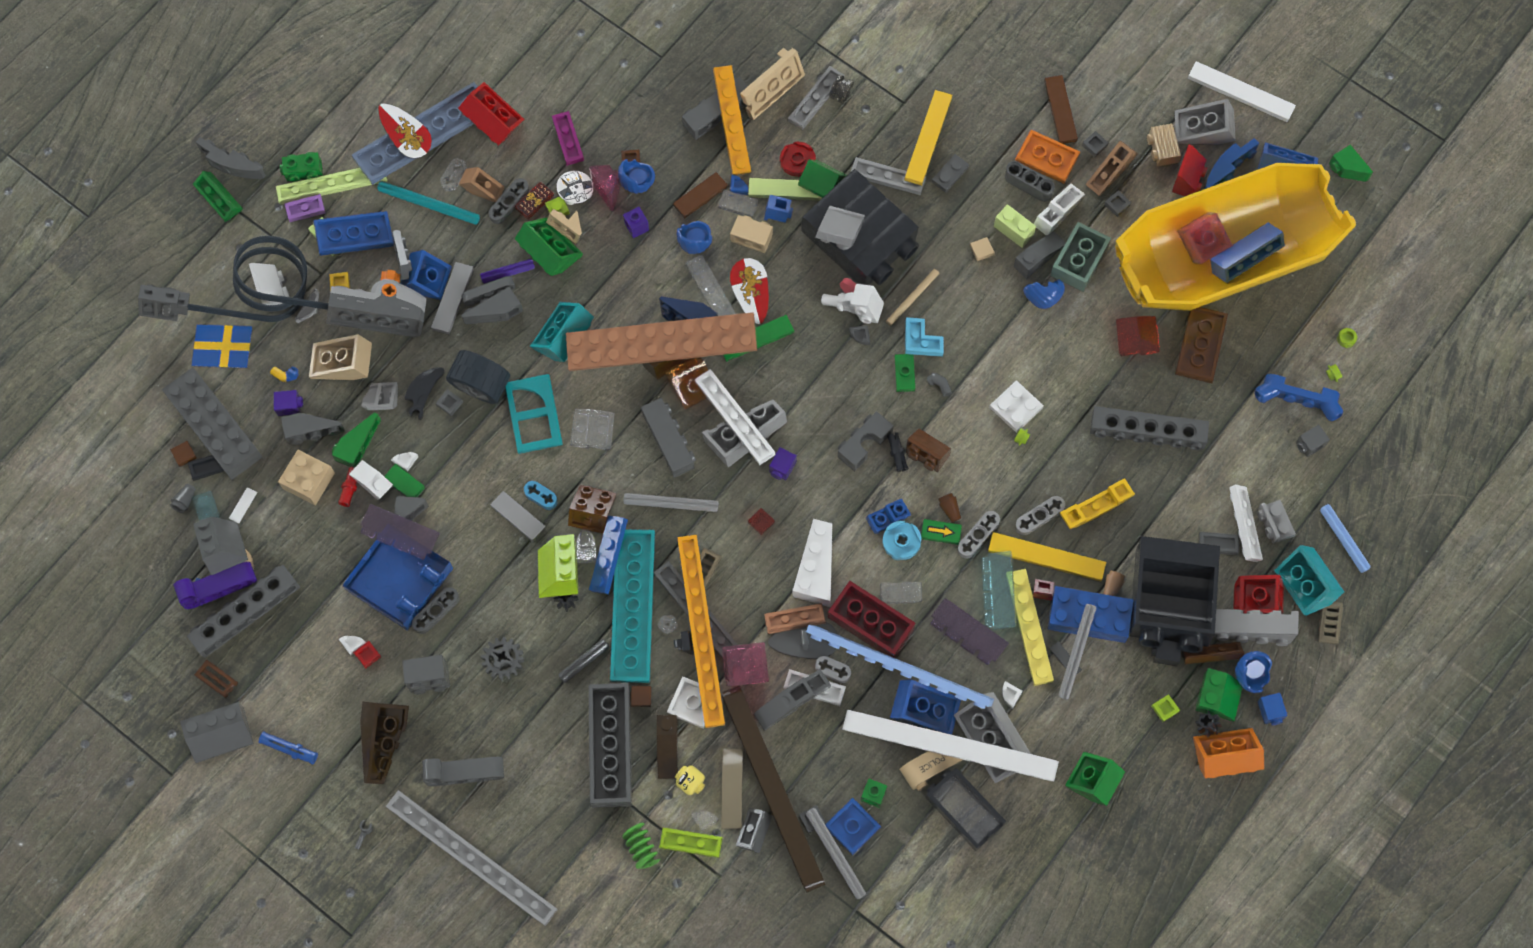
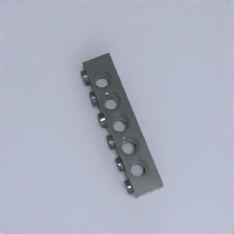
[1090,406,1209,450]
[187,565,300,658]

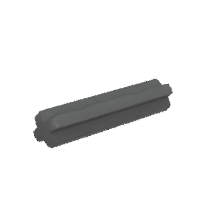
[559,639,609,683]

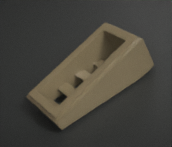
[700,548,722,588]
[1318,602,1343,645]

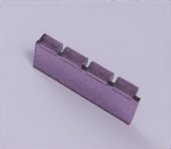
[360,504,440,560]
[930,598,1009,665]

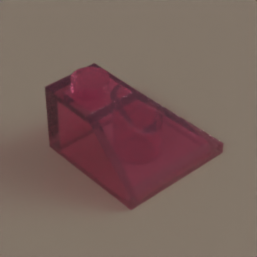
[589,165,620,212]

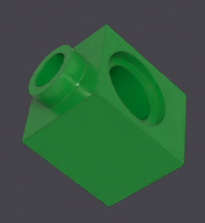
[861,778,887,808]

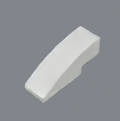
[1034,184,1085,236]

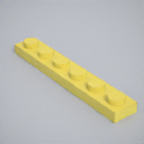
[1006,569,1054,686]

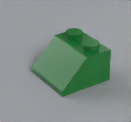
[1195,668,1242,722]
[1065,752,1125,806]

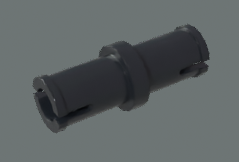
[887,432,909,472]

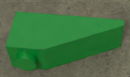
[332,412,381,468]

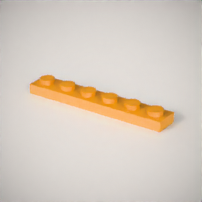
[713,65,751,175]

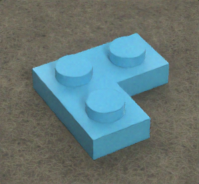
[905,317,944,357]

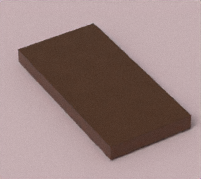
[1175,307,1228,383]

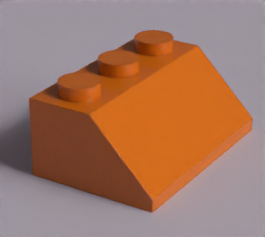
[1193,728,1264,778]

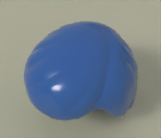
[618,159,655,194]
[676,221,713,254]
[1023,279,1065,309]
[1235,651,1272,693]

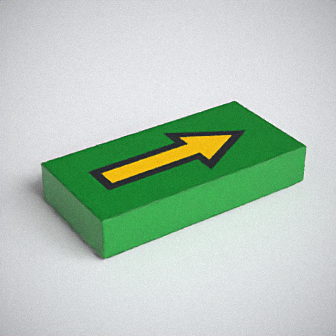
[921,519,962,545]

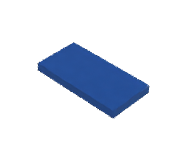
[313,211,394,256]

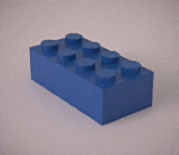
[1047,586,1133,643]

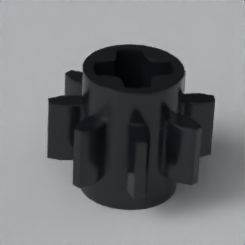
[553,595,579,612]
[1195,711,1222,737]

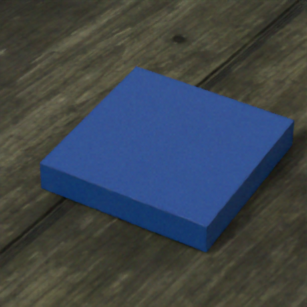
[825,798,881,856]

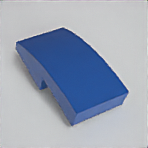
[866,498,911,534]

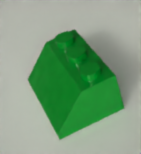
[515,217,583,276]

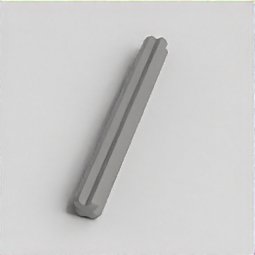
[623,493,719,512]
[1058,604,1096,699]
[806,808,866,899]

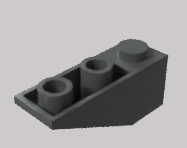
[461,287,523,324]
[281,413,345,445]

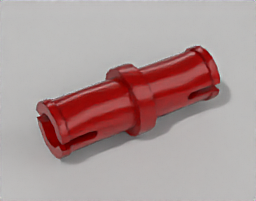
[338,467,357,507]

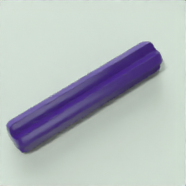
[480,259,535,284]

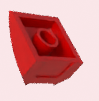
[1233,575,1284,614]

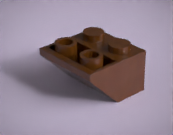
[906,429,951,473]

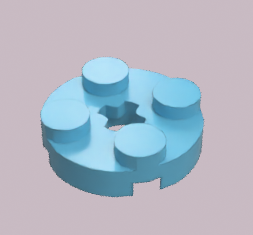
[882,521,921,560]

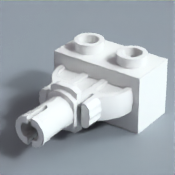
[821,284,884,324]

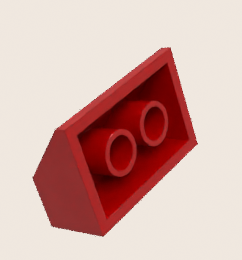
[458,82,524,146]

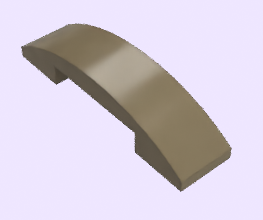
[721,749,743,829]

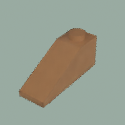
[1086,141,1138,196]

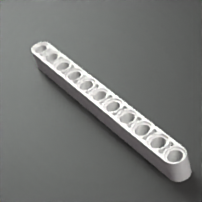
[842,710,1059,782]

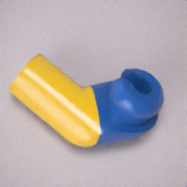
[270,366,299,382]

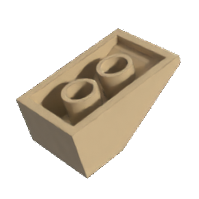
[309,334,372,380]

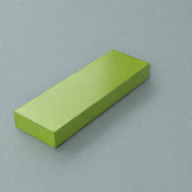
[659,827,723,858]

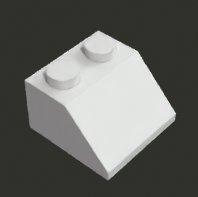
[249,263,289,305]

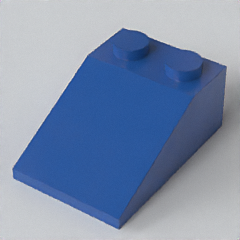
[890,679,961,735]

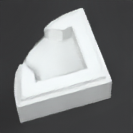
[391,452,419,472]
[339,636,366,655]
[1002,681,1022,709]

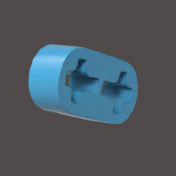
[524,481,558,510]

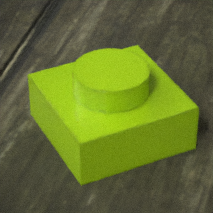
[545,197,570,216]
[1151,694,1180,723]

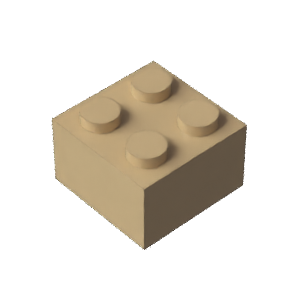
[278,450,335,506]

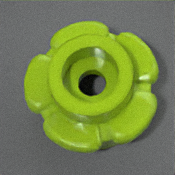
[1326,364,1342,382]
[1014,428,1030,446]

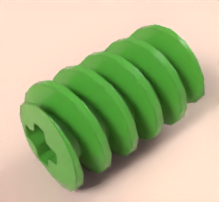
[622,822,661,869]

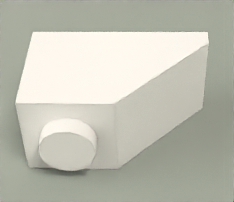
[349,460,393,500]

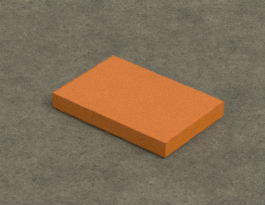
[1015,130,1080,184]

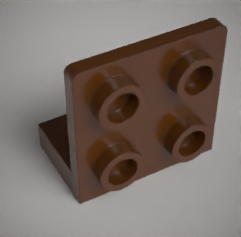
[568,485,616,534]

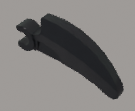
[405,367,445,420]

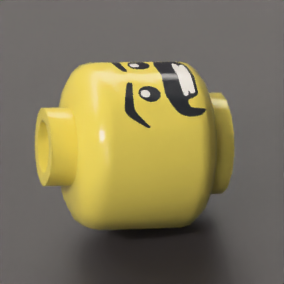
[675,765,705,795]

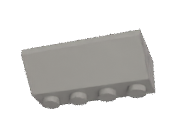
[954,692,1031,783]

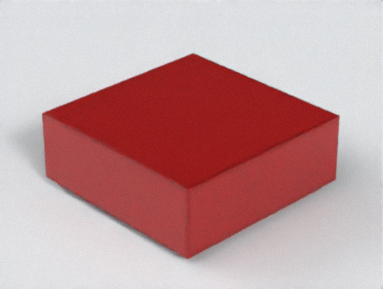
[353,641,381,669]

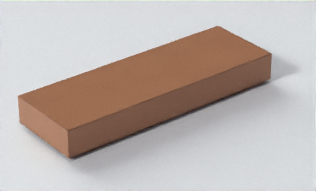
[764,603,826,634]

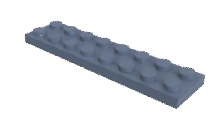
[352,82,478,185]

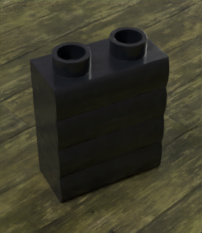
[801,169,919,285]
[1129,536,1220,653]

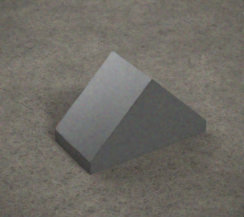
[393,496,429,530]

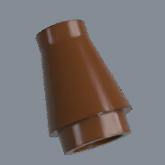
[938,493,961,523]

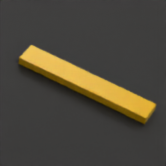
[904,90,952,186]
[988,532,1106,582]

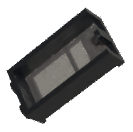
[926,768,1006,852]

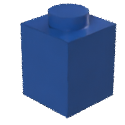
[1257,693,1287,726]

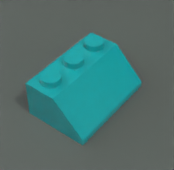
[530,302,594,362]
[1274,545,1344,616]

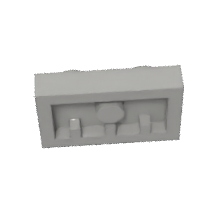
[1257,500,1296,544]

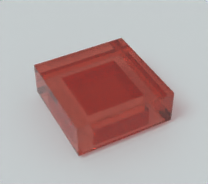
[748,508,775,535]

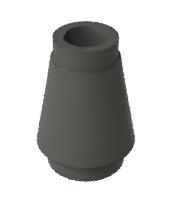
[170,484,196,513]

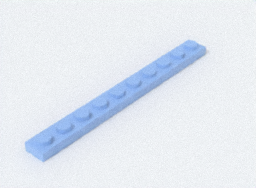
[806,625,994,709]

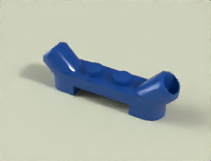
[1255,374,1343,421]

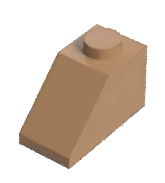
[459,167,505,202]

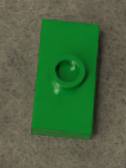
[894,354,916,392]

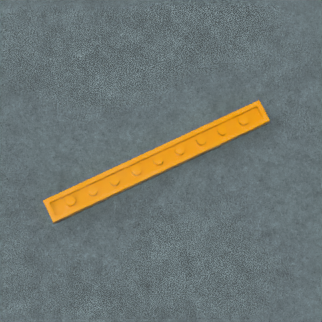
[677,535,725,728]

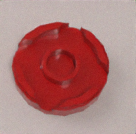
[780,141,816,177]

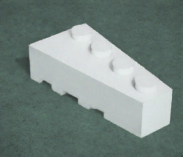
[793,519,832,607]

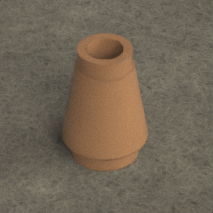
[1104,570,1125,596]

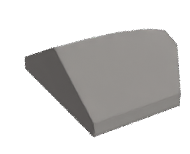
[295,288,319,323]
[361,382,398,410]

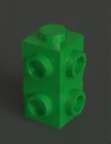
[280,152,323,182]

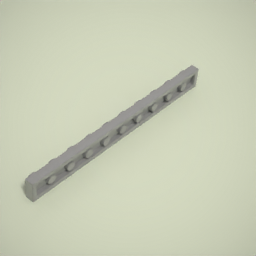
[386,790,558,926]

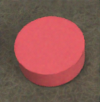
[840,278,856,293]

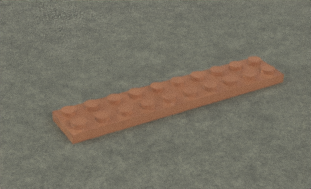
[566,312,757,371]

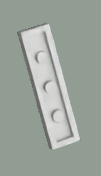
[1229,485,1263,562]

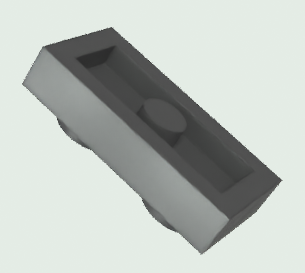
[932,154,969,193]

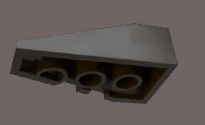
[360,701,409,784]

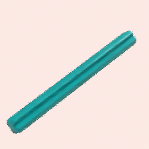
[377,181,480,225]

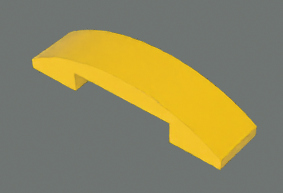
[1060,478,1135,529]

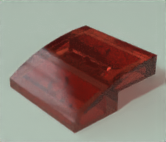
[1116,316,1160,357]

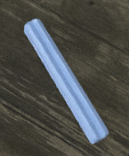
[1320,504,1370,573]

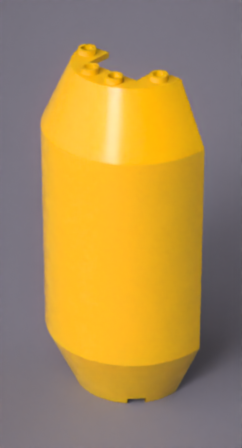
[1115,163,1356,311]

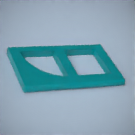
[506,374,563,454]

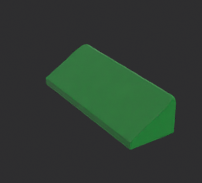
[193,171,243,222]

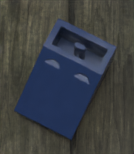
[659,296,718,321]

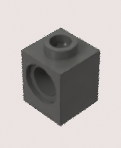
[1296,424,1330,457]

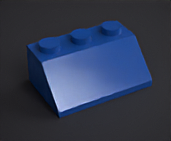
[1257,142,1318,170]

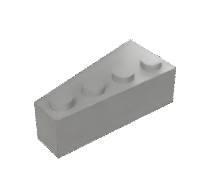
[702,400,787,467]
[1214,609,1299,646]

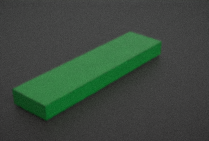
[723,315,794,362]

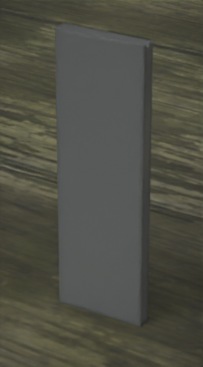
[1049,641,1082,675]

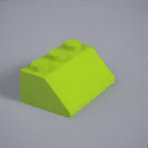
[538,534,578,598]

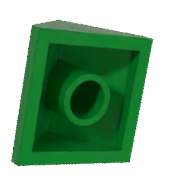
[798,159,847,198]

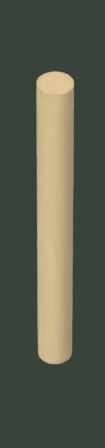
[886,269,939,326]

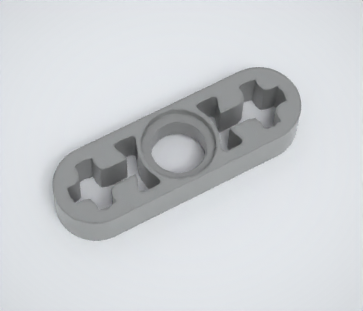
[1015,496,1065,535]
[958,511,1000,558]

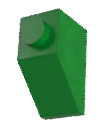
[1329,145,1373,182]

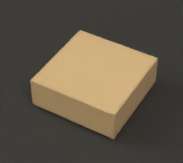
[970,237,995,262]

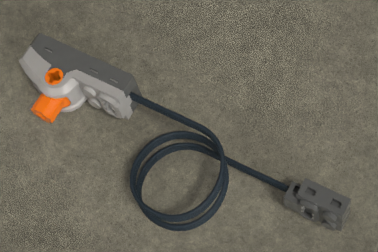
[138,236,426,337]

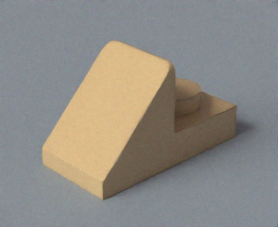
[546,209,582,244]

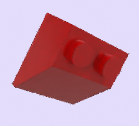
[1172,144,1208,196]

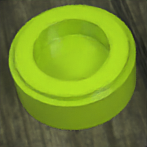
[1337,328,1357,348]

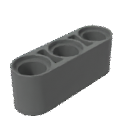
[1005,161,1055,202]

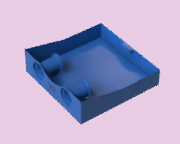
[342,523,453,631]

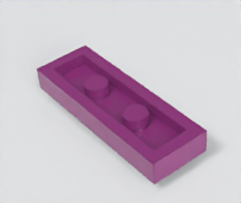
[552,111,584,166]

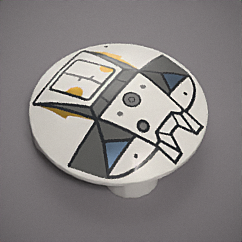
[557,171,593,205]

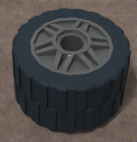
[446,350,511,404]

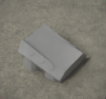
[815,206,865,250]

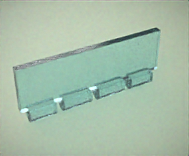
[981,551,1016,630]

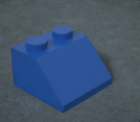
[400,250,452,300]

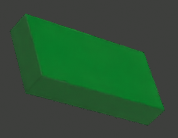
[384,464,425,497]

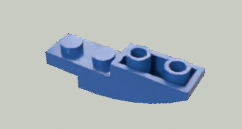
[1204,138,1259,189]

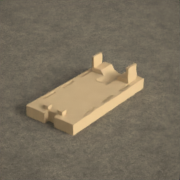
[740,48,805,120]

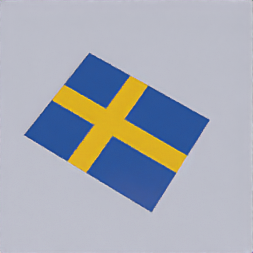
[191,325,252,368]

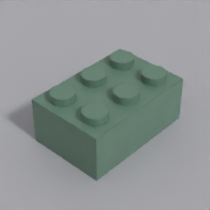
[1050,222,1111,292]

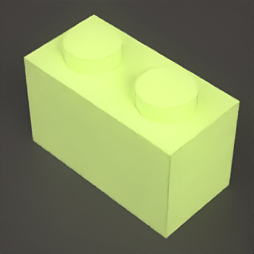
[994,204,1036,248]

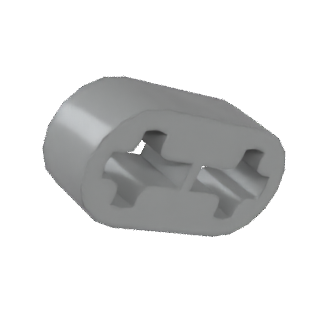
[815,656,851,683]

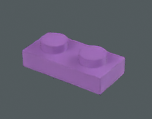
[285,194,326,222]

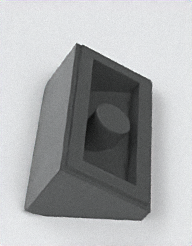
[736,808,772,853]

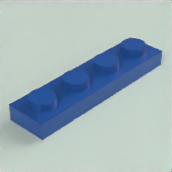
[589,516,628,594]

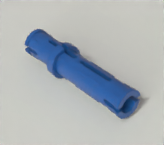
[258,731,318,765]

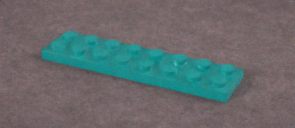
[610,530,655,683]

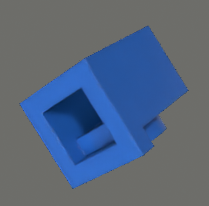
[764,195,793,223]

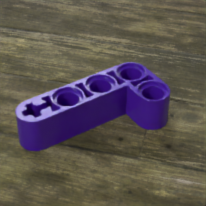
[173,562,257,609]

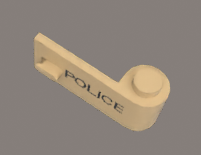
[899,751,963,791]

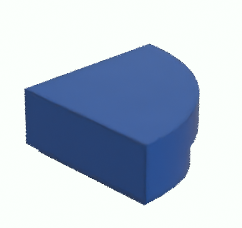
[730,175,749,195]

